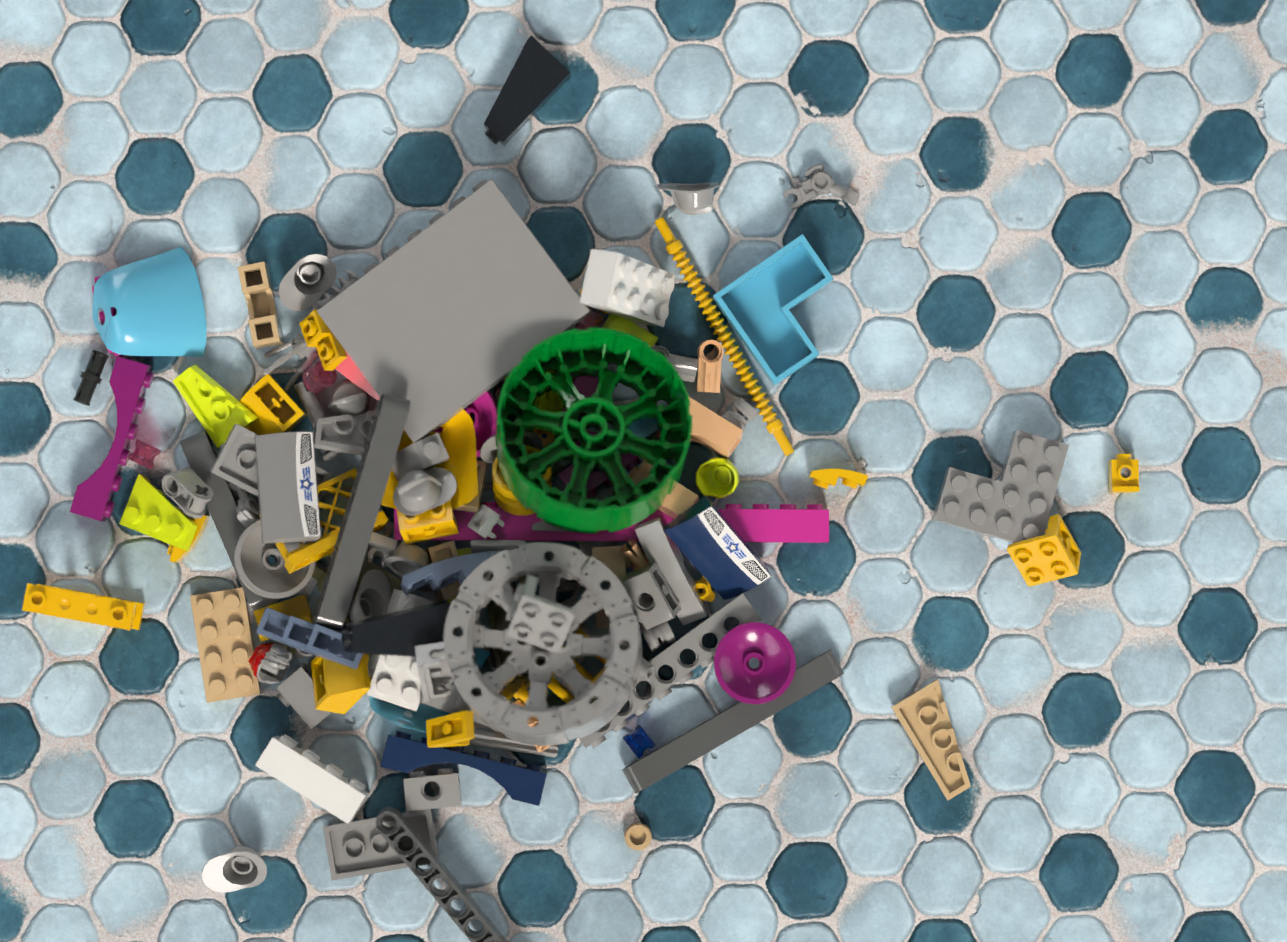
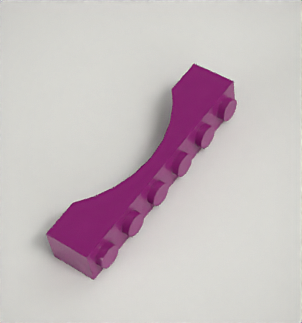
[70,356,154,522]

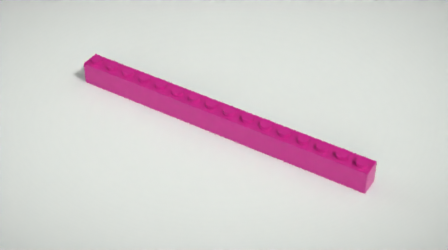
[394,502,829,543]

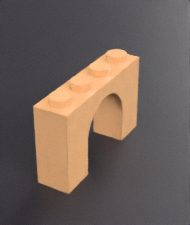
[628,397,743,519]

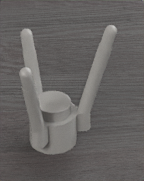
[263,334,318,392]

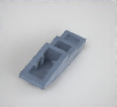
[400,550,510,595]
[256,607,363,670]

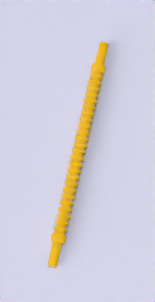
[654,217,795,457]

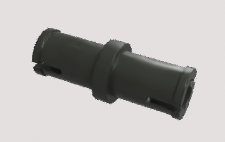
[73,350,109,406]

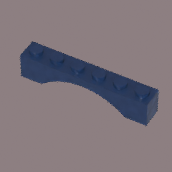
[380,730,547,806]

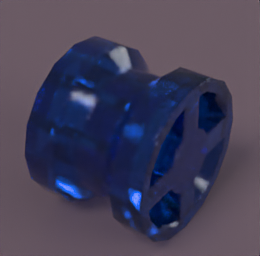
[622,724,656,758]

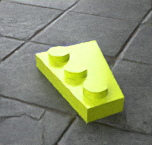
[173,364,258,448]
[119,474,198,551]

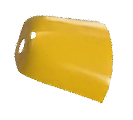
[381,410,479,509]

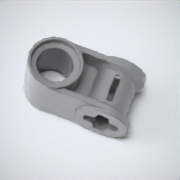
[161,467,214,519]

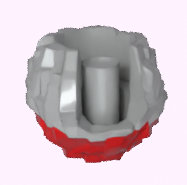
[248,642,293,685]

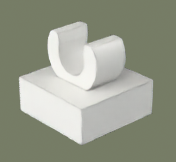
[467,504,505,539]
[367,532,398,568]

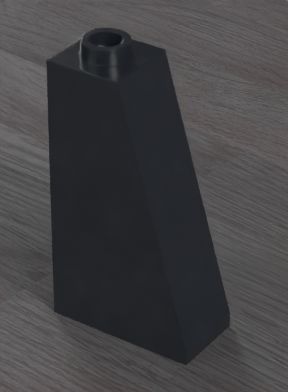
[484,36,571,146]
[342,602,451,657]

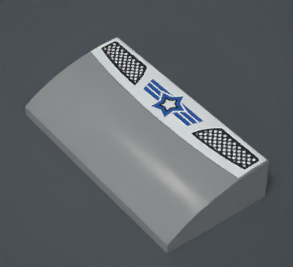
[255,431,321,543]

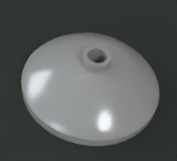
[234,520,316,599]

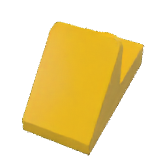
[426,710,475,748]

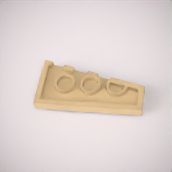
[891,679,971,800]

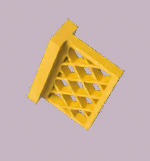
[259,468,388,574]

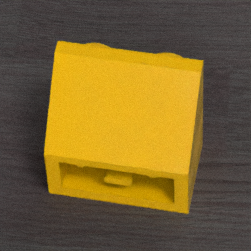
[239,374,307,435]
[311,654,371,714]

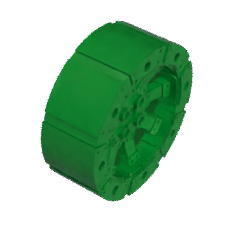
[496,327,692,534]

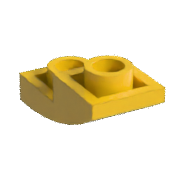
[299,309,347,371]
[809,469,868,489]
[167,515,210,563]

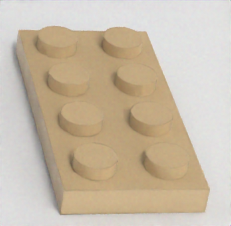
[190,587,261,703]

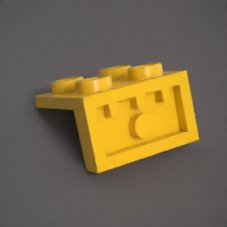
[393,481,459,544]
[1007,514,1081,586]

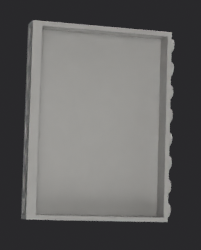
[317,179,592,443]

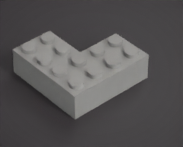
[932,430,1069,543]

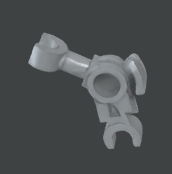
[783,164,860,210]
[228,481,260,528]

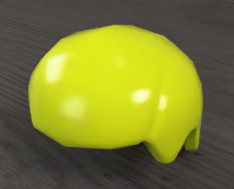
[695,457,739,499]

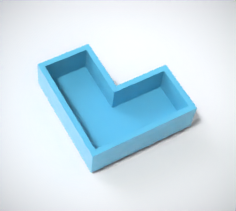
[713,234,833,387]

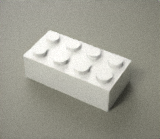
[580,249,675,327]
[365,589,436,712]
[255,734,370,824]

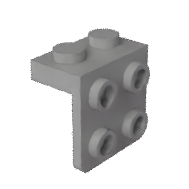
[506,575,575,652]

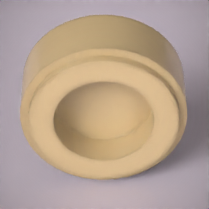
[624,823,652,850]

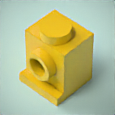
[1108,454,1140,493]

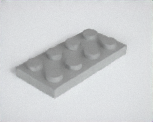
[210,423,331,499]
[323,809,439,880]

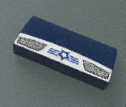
[663,495,771,600]

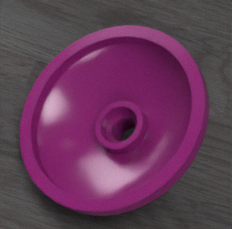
[714,622,796,704]

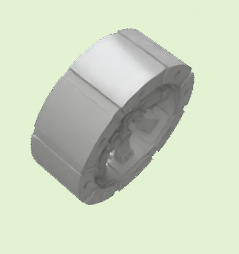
[444,542,642,746]

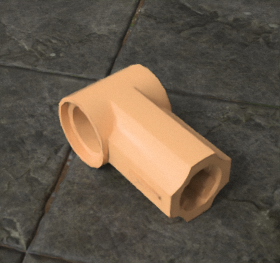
[696,340,724,393]

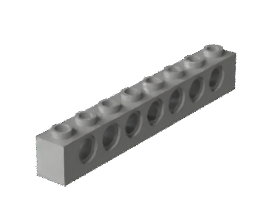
[579,593,762,749]

